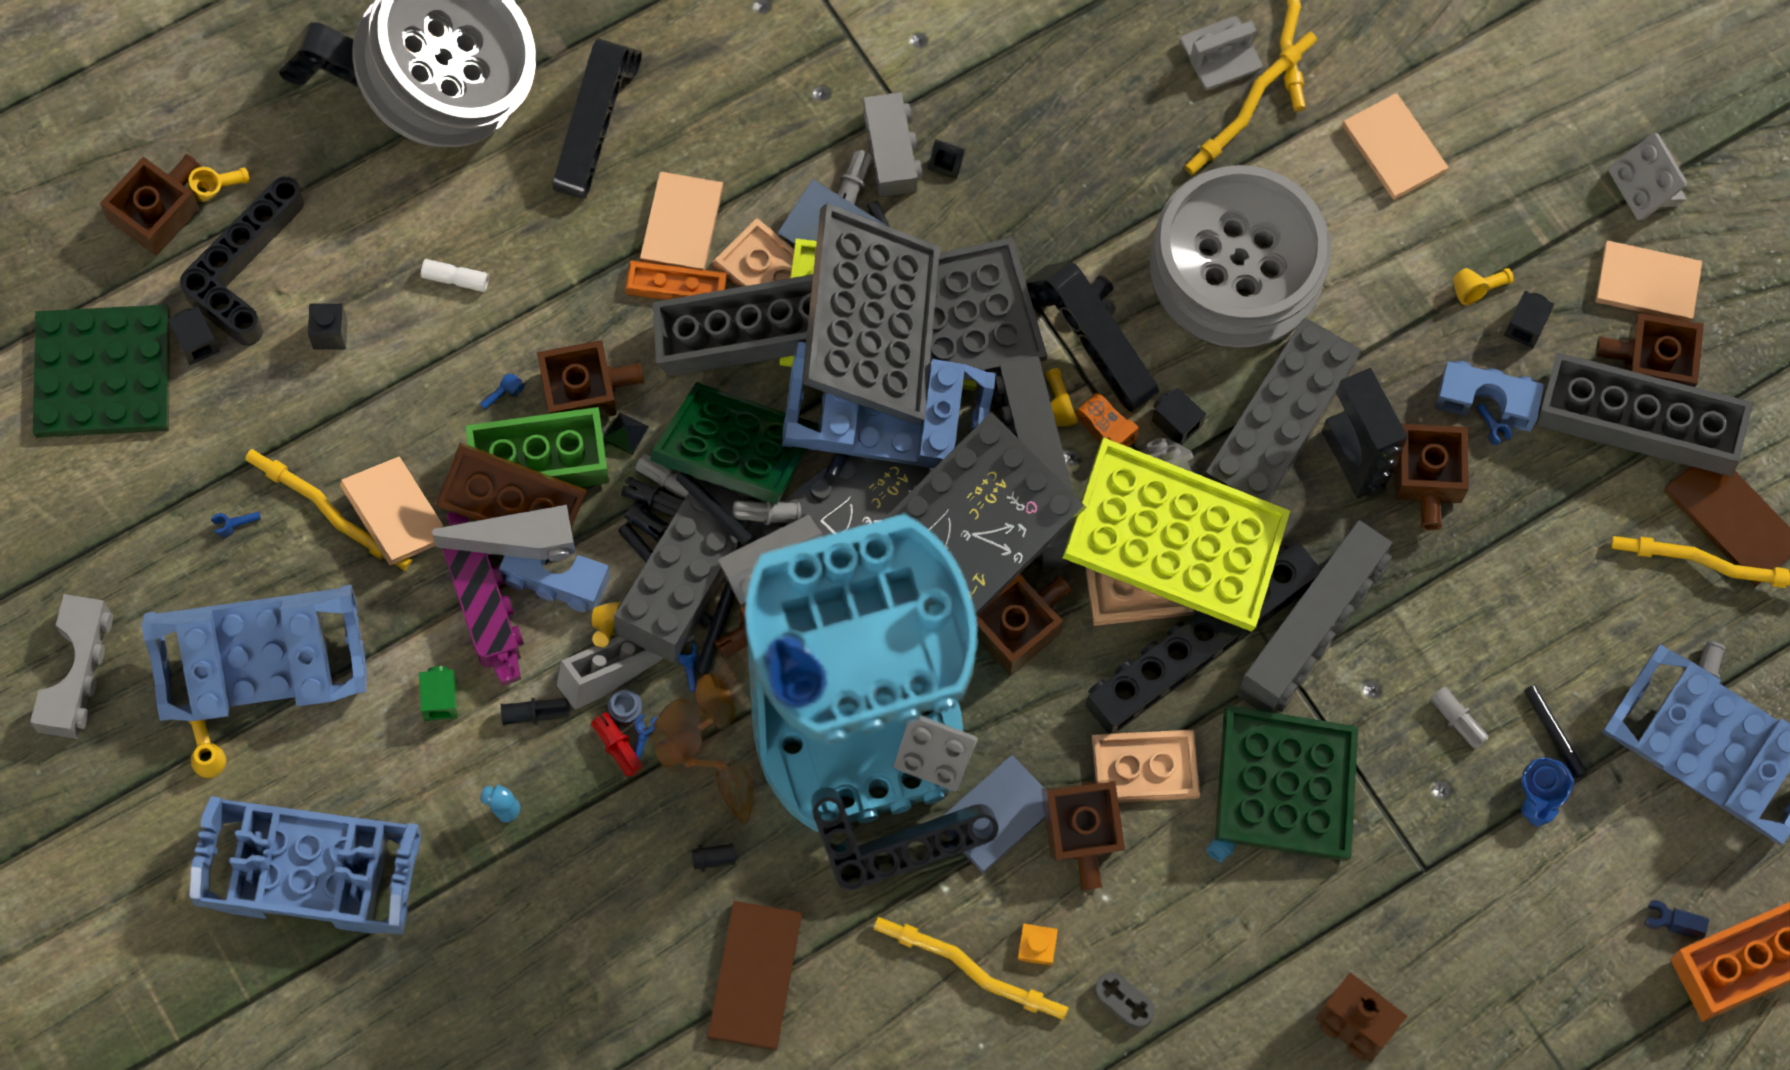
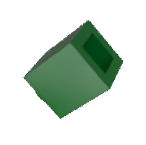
[419,666,459,721]

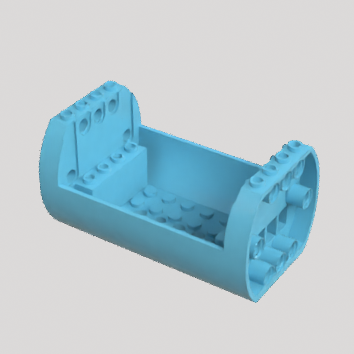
[746,514,977,832]

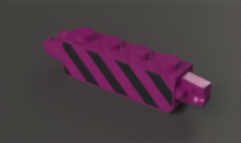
[442,512,524,686]

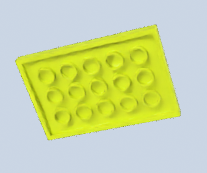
[1062,438,1290,632]

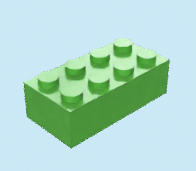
[465,407,609,487]

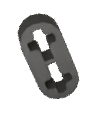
[1094,973,1155,1030]

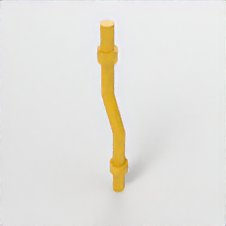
[1279,0,1306,112]
[1184,31,1317,175]
[245,449,412,571]
[1611,536,1790,588]
[873,917,1069,1020]

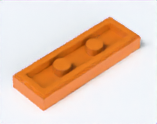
[625,261,727,300]

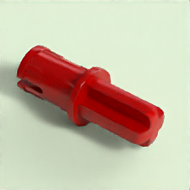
[591,713,643,776]

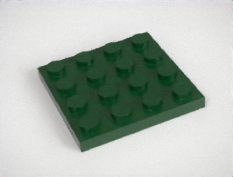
[33,304,170,438]
[650,382,819,505]
[1215,705,1358,861]

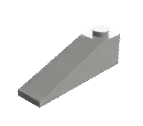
[432,505,576,561]
[557,634,694,710]

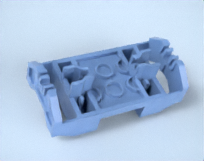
[782,342,996,468]
[141,585,367,721]
[1602,644,1790,845]
[189,796,422,935]

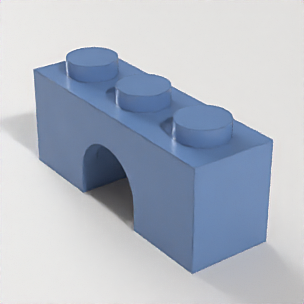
[1434,361,1544,432]
[499,555,611,612]

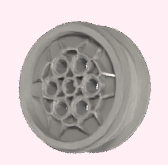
[352,0,535,147]
[1150,165,1331,347]

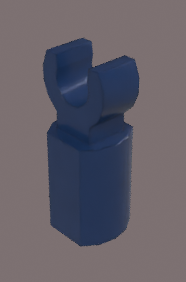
[1644,900,1709,940]

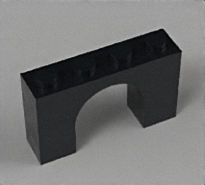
[1322,368,1408,498]

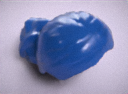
[766,637,827,709]
[1521,757,1574,827]

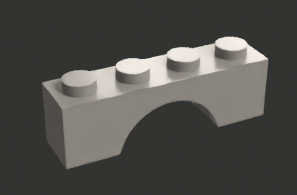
[30,594,113,739]

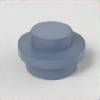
[608,690,642,724]

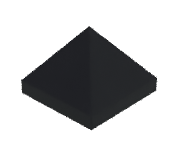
[927,139,966,179]
[604,412,649,455]

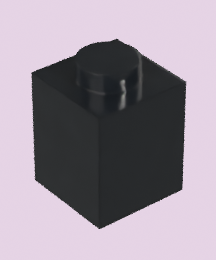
[1504,291,1555,349]
[308,303,348,350]
[168,306,220,365]
[1152,387,1206,446]

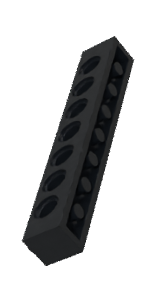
[1086,541,1322,734]

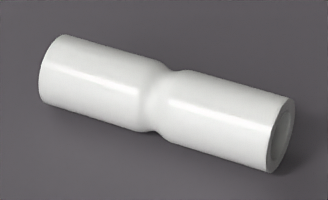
[421,259,489,292]

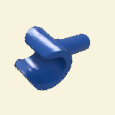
[480,374,525,409]
[1477,403,1512,445]
[211,511,261,537]
[677,642,698,692]
[634,713,660,760]

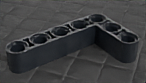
[279,22,448,96]
[552,38,642,200]
[180,176,304,346]
[1026,261,1159,412]
[811,787,999,890]

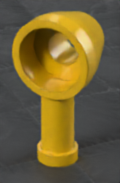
[188,167,249,202]
[1453,268,1514,305]
[1045,368,1078,427]
[592,602,622,648]
[189,719,226,778]

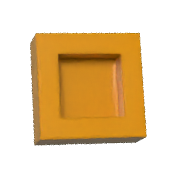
[1018,923,1058,966]

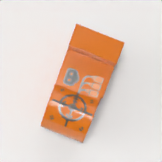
[1075,393,1139,447]

